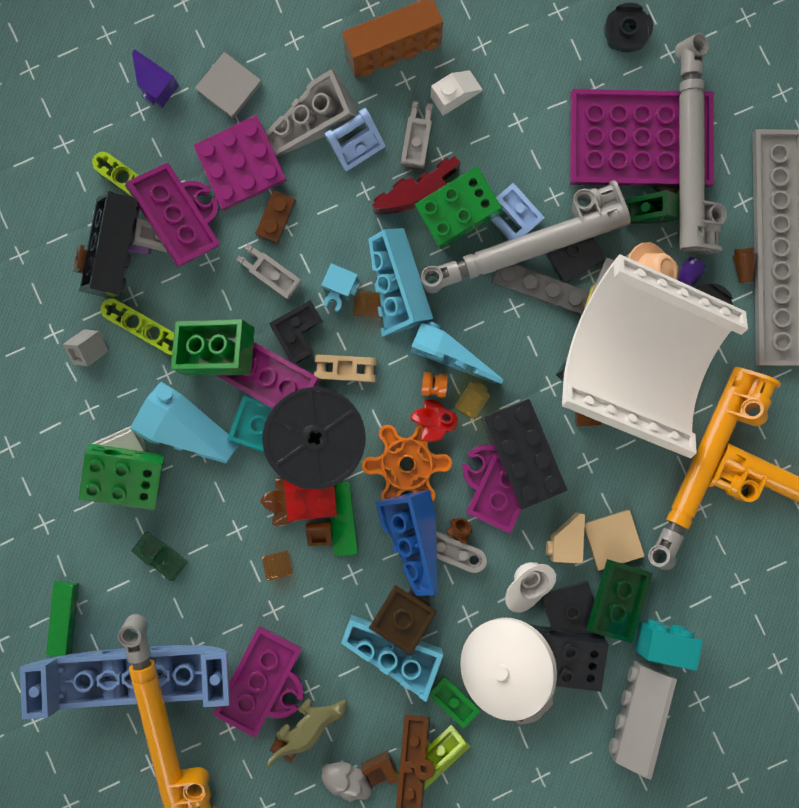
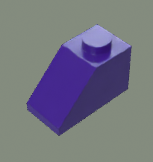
[132,49,179,108]

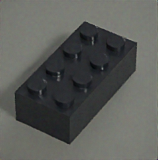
[79,191,140,298]
[481,399,568,509]

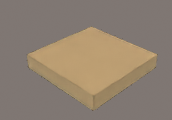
[584,510,645,571]

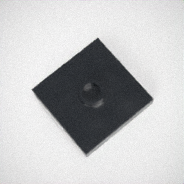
[545,237,606,283]
[542,581,594,632]

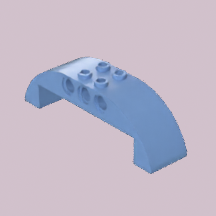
[20,645,230,719]

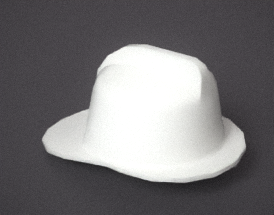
[505,562,556,613]

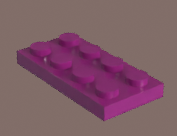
[216,342,321,408]

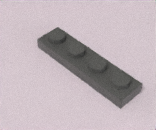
[492,264,590,315]

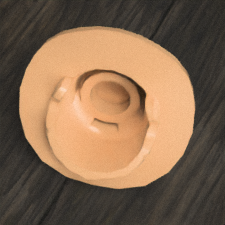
[628,242,678,280]

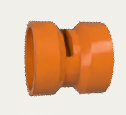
[421,372,448,398]

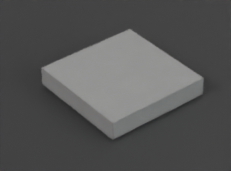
[195,52,262,119]

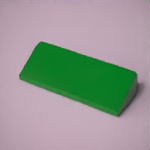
[330,481,359,556]
[46,581,79,657]

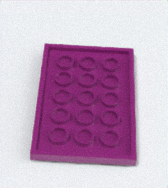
[570,89,714,187]

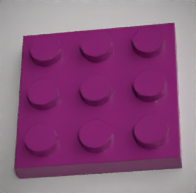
[193,115,287,211]

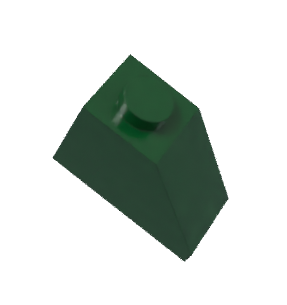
[625,190,679,224]

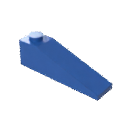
[375,490,438,596]

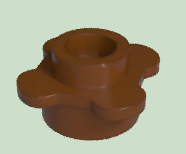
[446,518,472,543]

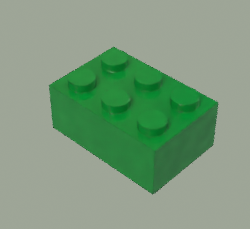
[171,319,255,376]

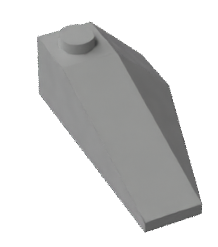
[266,69,359,157]

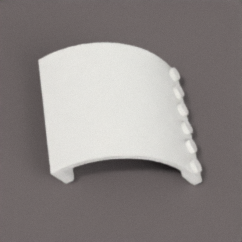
[562,254,748,458]

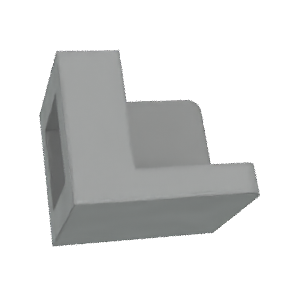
[63,329,108,367]

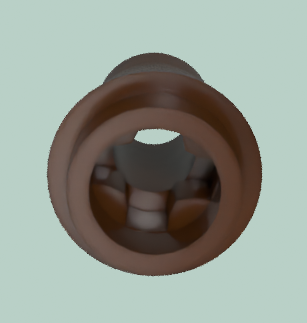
[732,248,757,283]

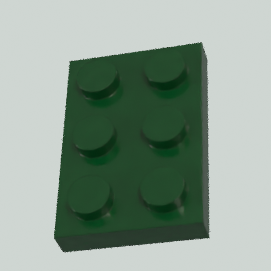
[586,559,652,644]

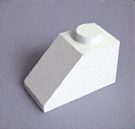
[430,70,482,116]

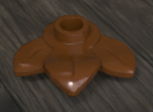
[260,478,293,526]

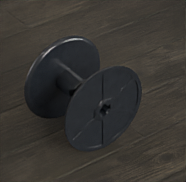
[262,387,366,489]

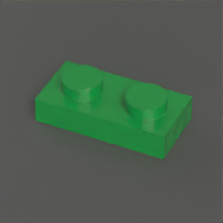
[429,675,480,729]

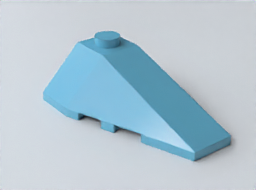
[411,321,503,386]
[130,382,240,463]

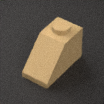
[546,512,585,564]

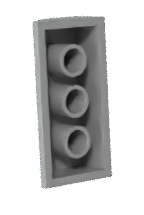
[609,660,677,779]

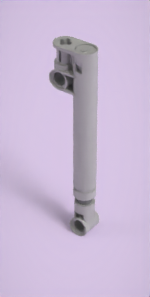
[675,33,727,254]
[421,180,631,294]

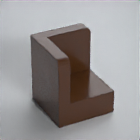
[361,750,399,786]

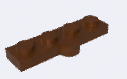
[396,714,436,808]

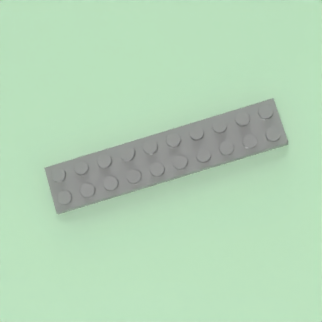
[752,129,799,366]

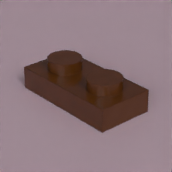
[255,190,296,244]

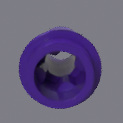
[677,257,706,287]

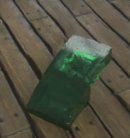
[131,532,188,581]

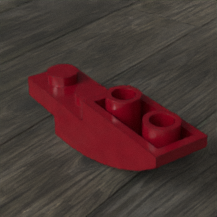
[372,156,461,215]

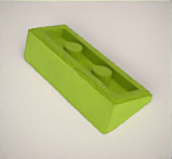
[424,724,471,790]

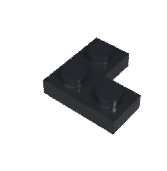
[269,300,323,364]

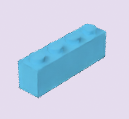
[369,228,433,337]
[341,615,443,702]

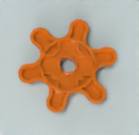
[362,425,452,501]

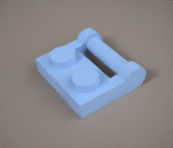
[324,108,386,172]
[491,183,545,240]

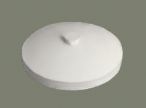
[460,618,557,721]

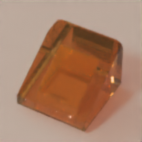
[353,291,382,318]
[262,550,293,581]

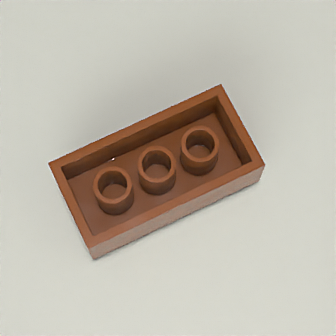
[342,0,443,78]

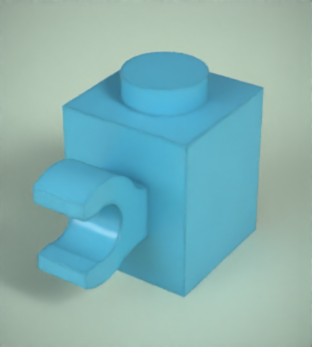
[321,263,360,313]

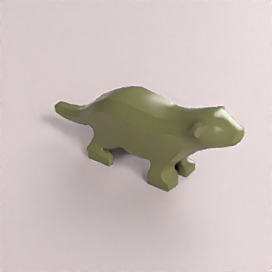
[267,698,348,767]

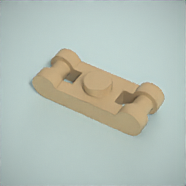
[314,355,377,383]

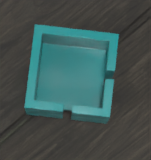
[634,619,703,671]

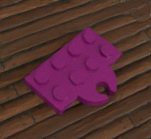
[125,163,220,268]
[462,445,551,533]
[213,625,304,738]

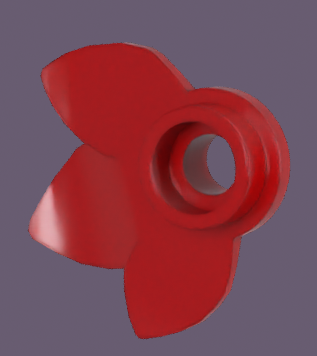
[410,400,458,442]

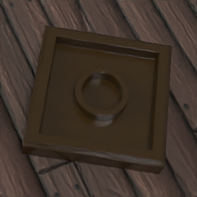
[369,585,437,655]

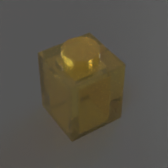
[453,381,490,420]

